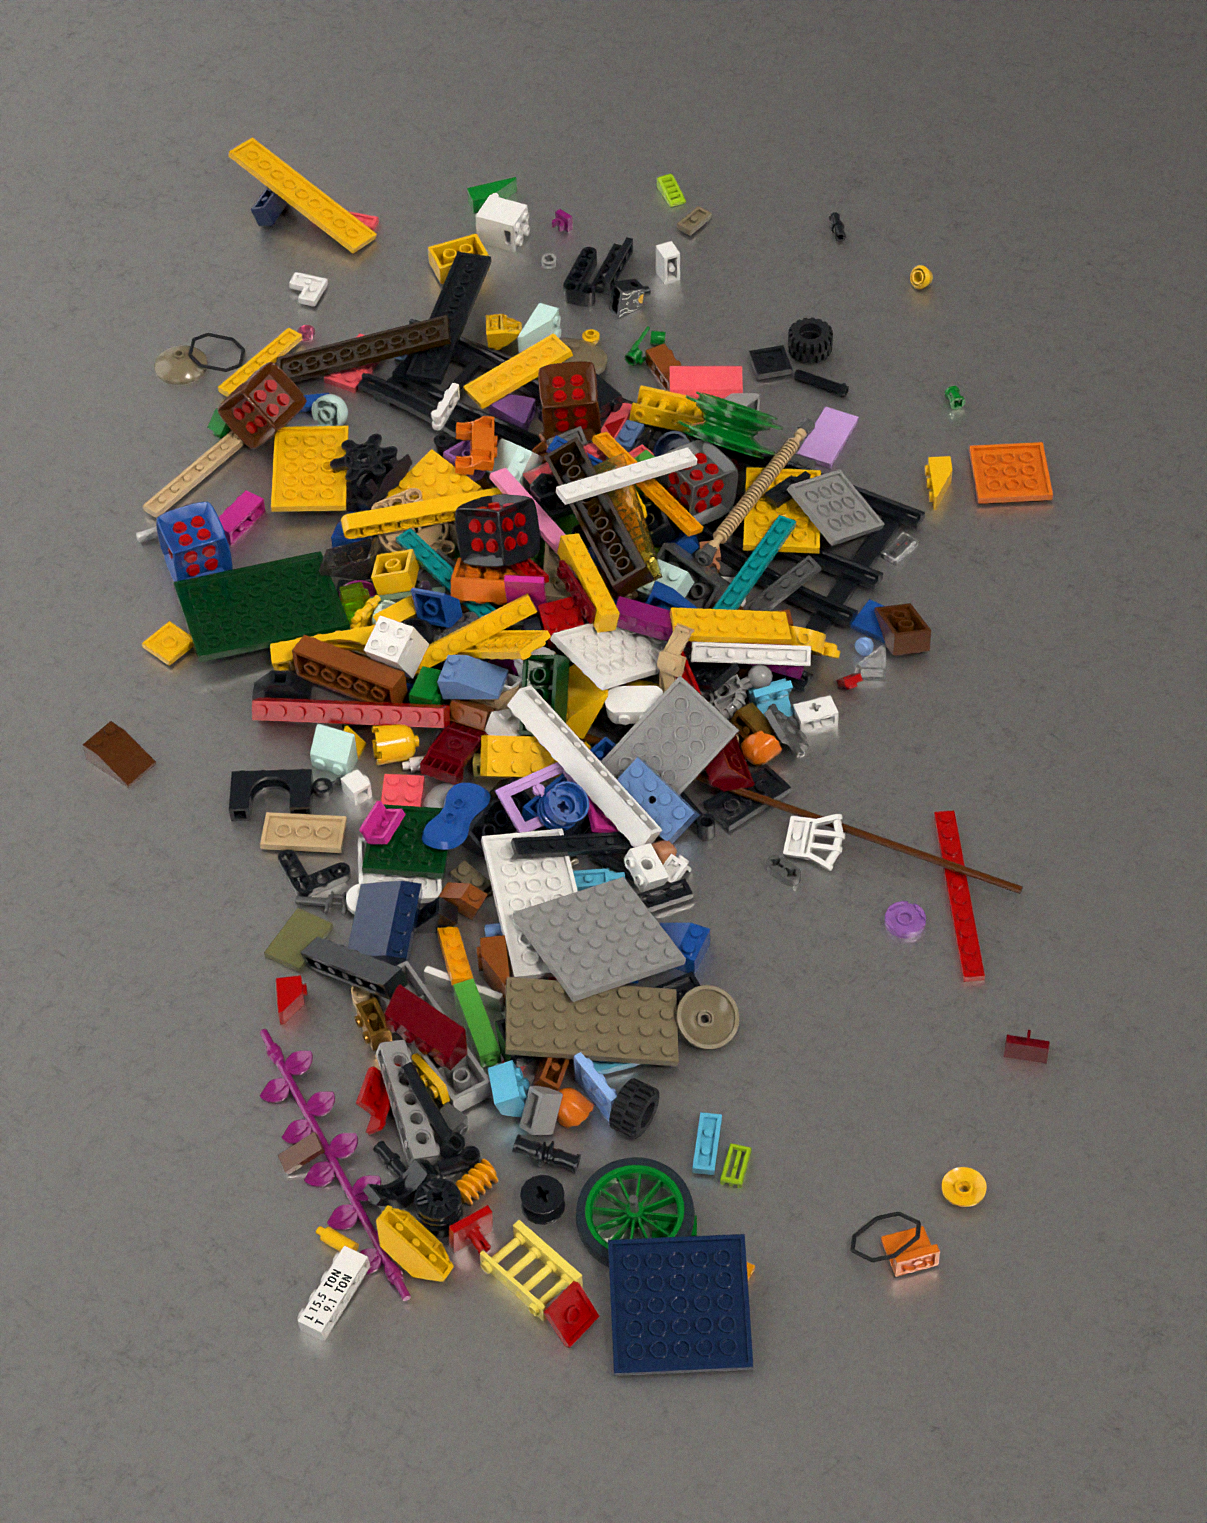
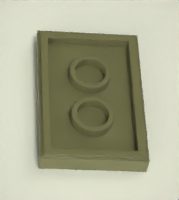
[264,908,333,972]

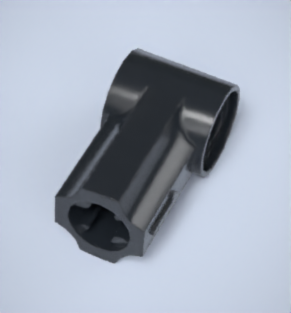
[437,1146,481,1179]

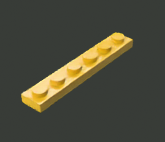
[218,328,303,397]

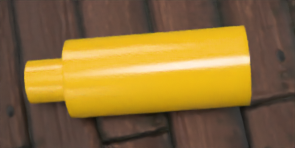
[316,1226,359,1252]

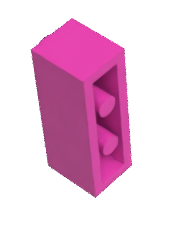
[219,490,266,546]

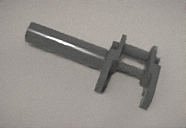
[295,891,347,916]

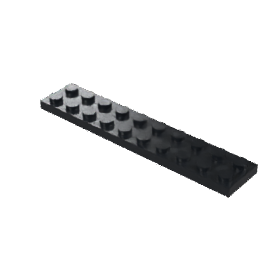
[406,251,492,385]

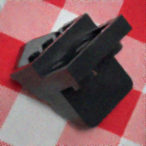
[529,473,574,520]

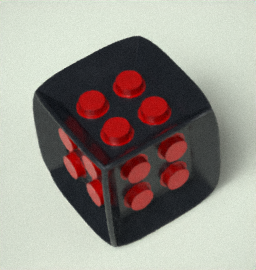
[455,494,540,567]

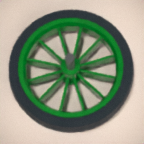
[576,1157,695,1267]

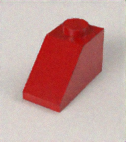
[276,975,308,1025]

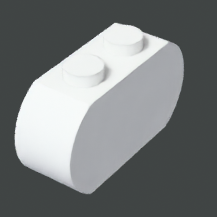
[605,686,663,725]

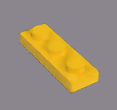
[411,1053,450,1104]

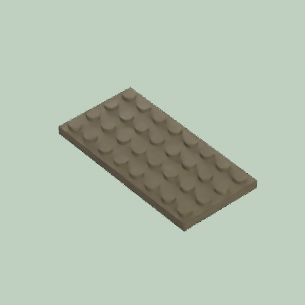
[505,977,679,1066]

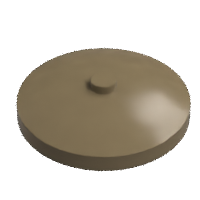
[559,338,608,375]

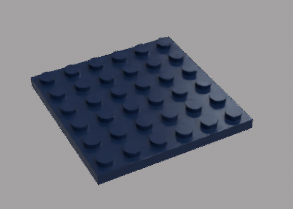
[608,1234,754,1376]

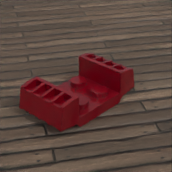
[420,722,488,785]

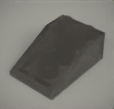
[319,537,385,581]

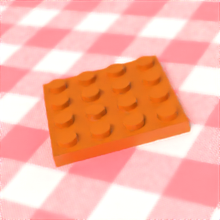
[969,442,1053,504]

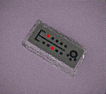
[880,532,918,566]

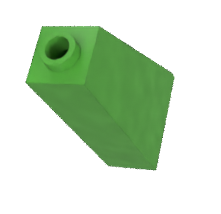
[453,978,501,1068]

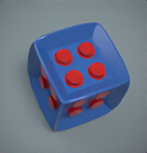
[156,502,233,582]

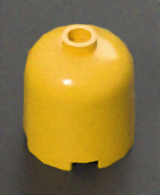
[372,724,419,765]

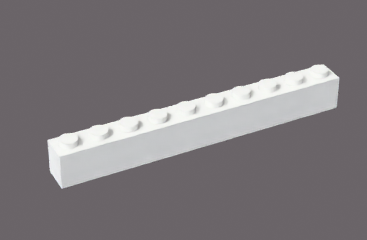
[507,686,662,847]

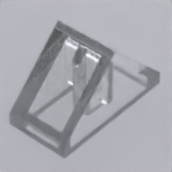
[855,645,886,681]

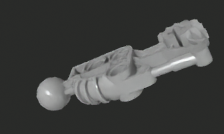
[700,664,773,719]

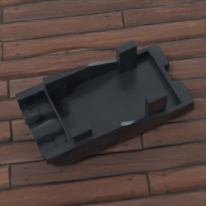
[346,454,412,512]

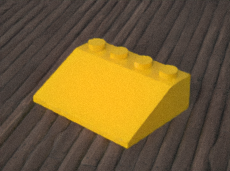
[566,664,608,739]

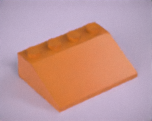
[451,558,520,605]

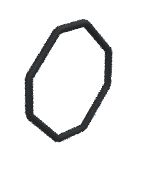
[188,333,245,372]
[850,1212,921,1262]

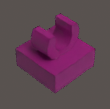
[552,209,573,233]

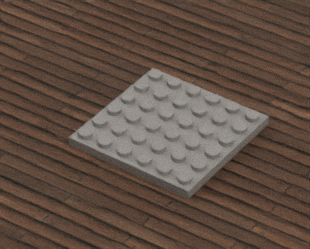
[513,877,686,1002]

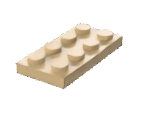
[260,812,347,853]

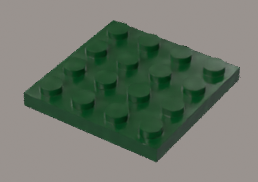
[362,804,449,879]

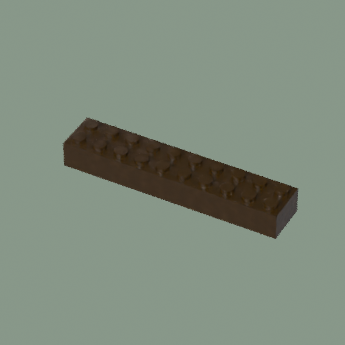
[544,437,655,597]

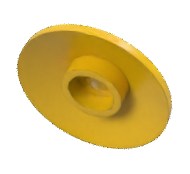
[941,1167,987,1207]

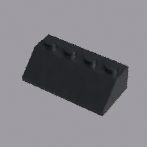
[462,777,532,859]

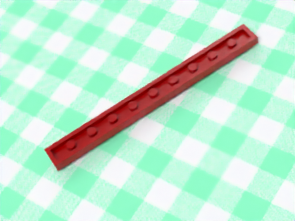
[934,810,985,982]

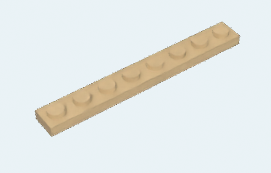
[143,431,245,518]

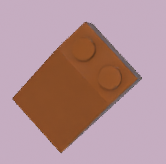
[476,935,510,1008]

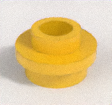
[582,329,600,344]

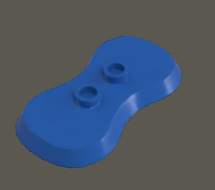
[422,783,490,850]

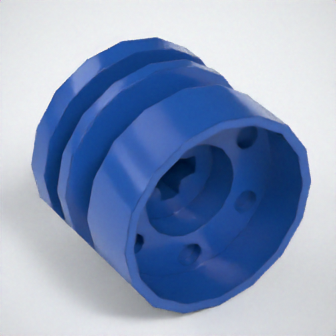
[537,781,589,831]

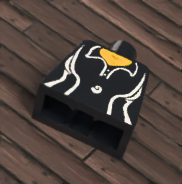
[609,279,651,319]

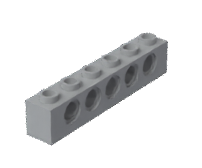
[376,1039,440,1167]

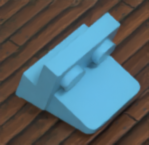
[746,678,793,717]

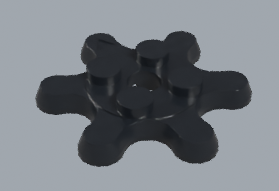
[330,434,398,484]

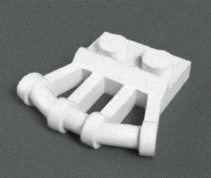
[783,814,845,871]

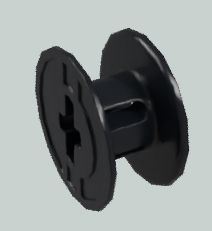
[520,1175,565,1225]

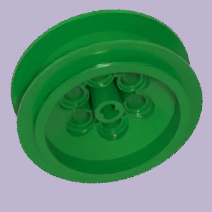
[677,391,784,459]

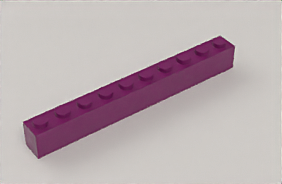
[616,596,804,679]

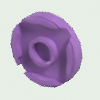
[884,901,926,939]

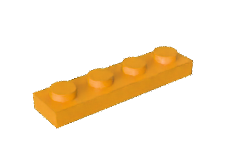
[437,926,473,985]

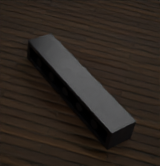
[300,937,408,1000]

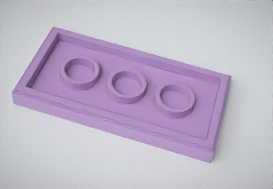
[797,407,859,469]

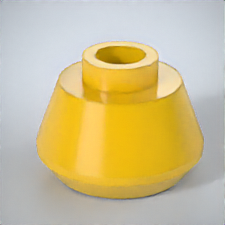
[910,265,933,289]

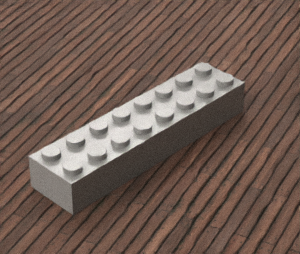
[372,961,493,1111]

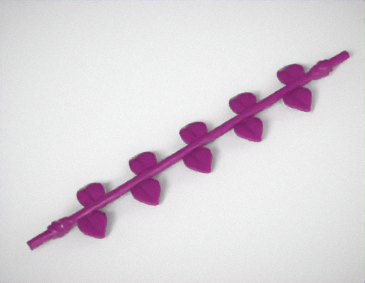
[259,1029,411,1301]

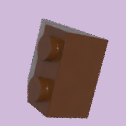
[874,603,931,656]
[83,721,156,788]

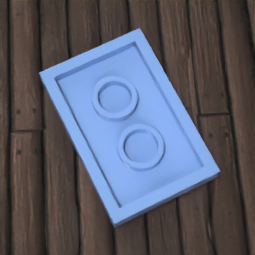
[574,1052,618,1122]

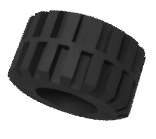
[788,317,833,364]
[609,1078,659,1139]

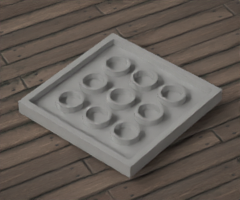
[787,469,885,546]

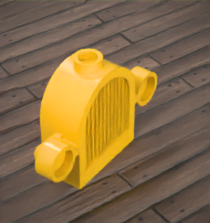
[789,626,841,659]

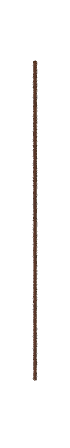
[344,649,1023,894]

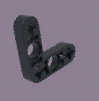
[278,849,351,897]

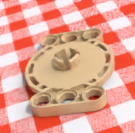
[371,488,455,570]

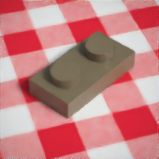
[677,206,712,236]
[450,860,492,893]

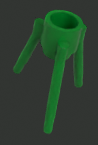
[624,326,650,366]

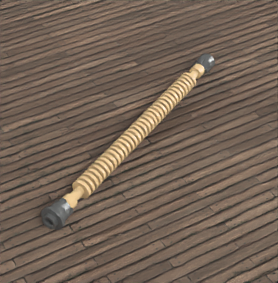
[695,418,815,566]

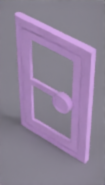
[495,762,588,833]

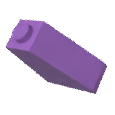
[486,394,536,431]

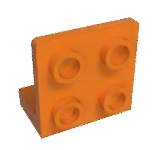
[881,1226,940,1277]

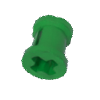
[944,386,966,410]

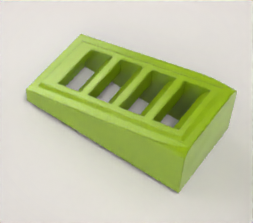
[657,173,686,208]

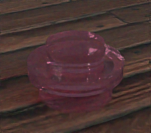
[297,325,315,341]

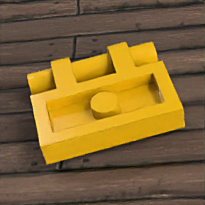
[350,595,381,629]

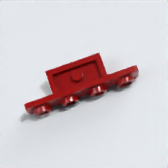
[356,1063,401,1135]

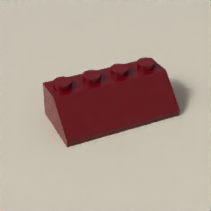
[705,735,755,791]
[384,985,468,1070]

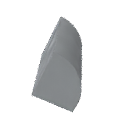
[519,1086,563,1135]

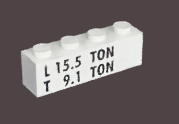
[298,1246,371,1342]

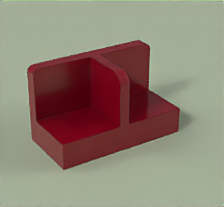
[1004,1030,1050,1064]

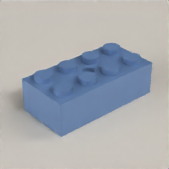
[617,757,700,844]

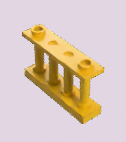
[629,385,704,432]

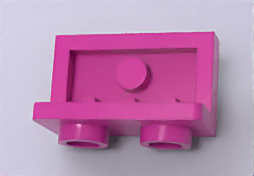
[359,801,406,844]

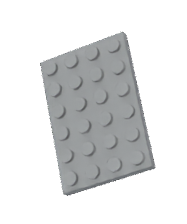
[601,676,739,804]

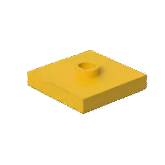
[142,621,194,666]

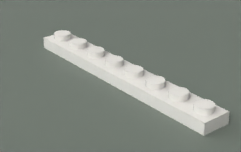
[555,447,698,505]

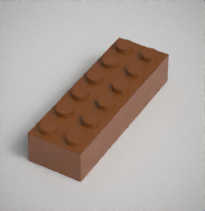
[292,635,409,703]

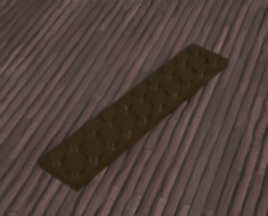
[277,315,451,382]

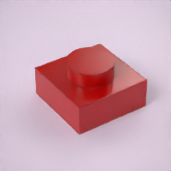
[836,673,863,690]

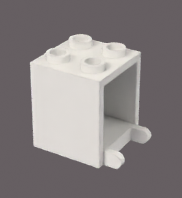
[475,193,530,253]
[363,615,429,679]

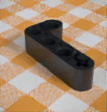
[563,247,597,307]

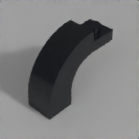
[363,1159,441,1211]

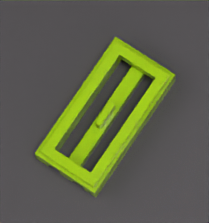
[720,1143,752,1189]

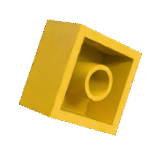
[371,549,419,596]

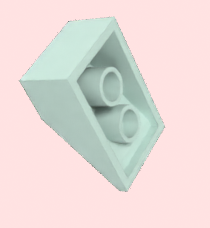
[518,303,562,353]
[486,438,544,491]

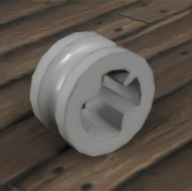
[541,253,557,269]

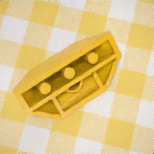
[486,314,522,350]
[376,1205,454,1282]

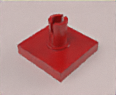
[449,1205,493,1255]
[543,1281,599,1348]

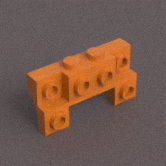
[455,416,498,475]

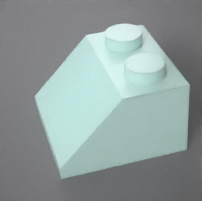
[310,724,358,775]

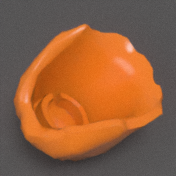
[741,730,782,766]
[557,1087,594,1129]

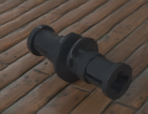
[512,1134,581,1173]

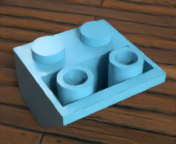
[488,1060,530,1118]

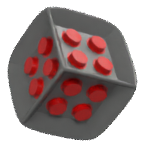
[656,440,738,525]

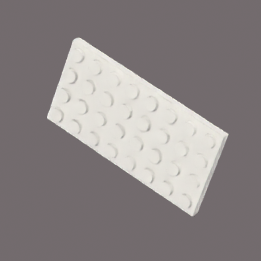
[550,624,693,690]
[481,829,578,979]

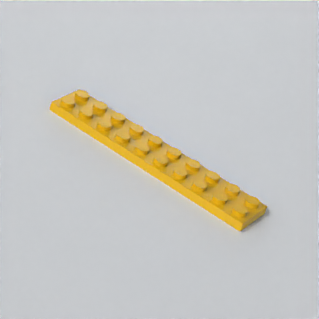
[228,137,377,254]

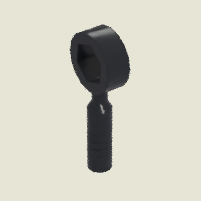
[313,775,345,798]

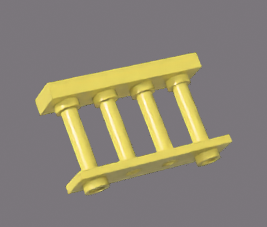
[480,1220,583,1321]

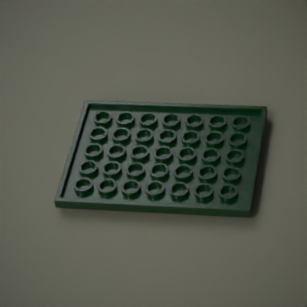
[173,551,350,663]

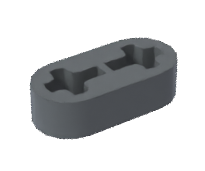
[766,855,801,886]

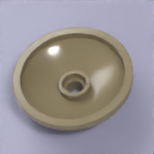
[154,345,208,385]
[676,985,739,1050]

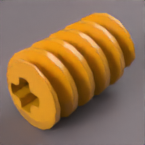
[455,1159,499,1206]

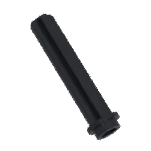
[794,369,849,397]

